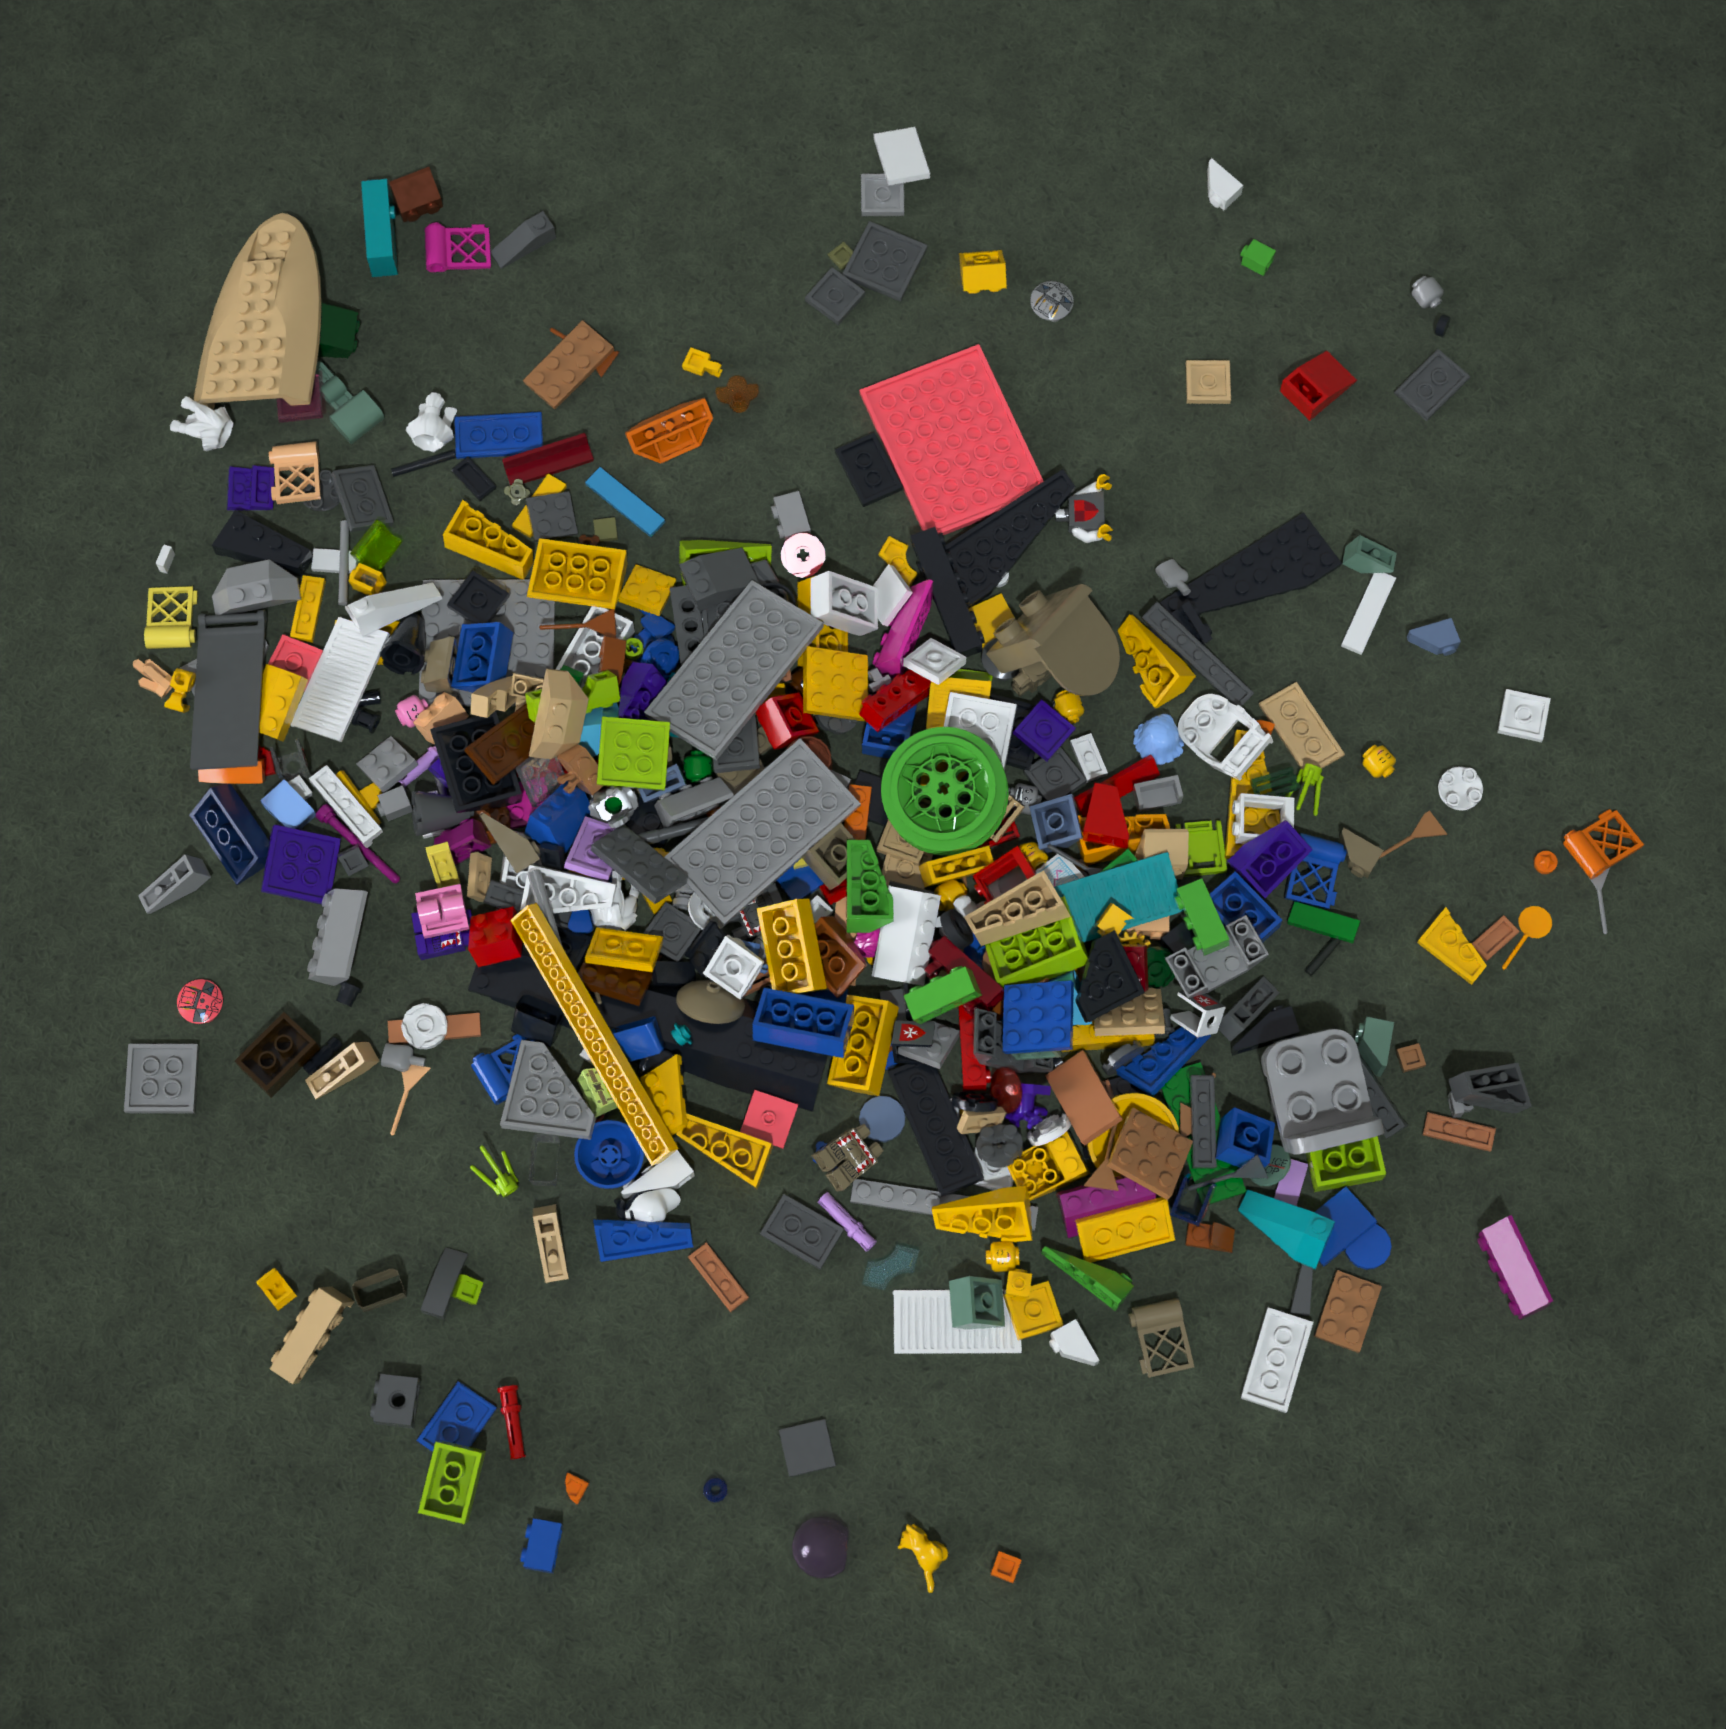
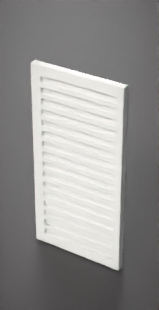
[291,617,390,742]
[893,1290,1022,1354]

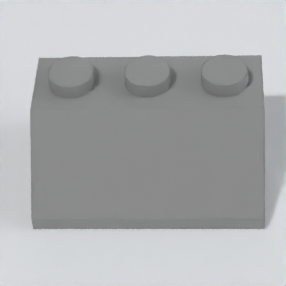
[654,776,734,828]

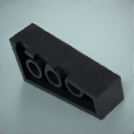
[212,510,313,577]

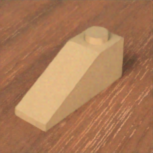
[305,1042,379,1099]
[533,1204,569,1283]

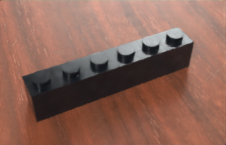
[910,527,985,657]

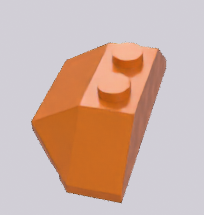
[625,398,713,464]

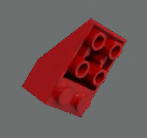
[1280,351,1357,421]

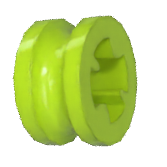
[625,638,644,660]

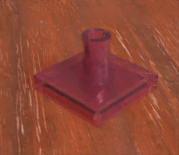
[277,374,323,423]

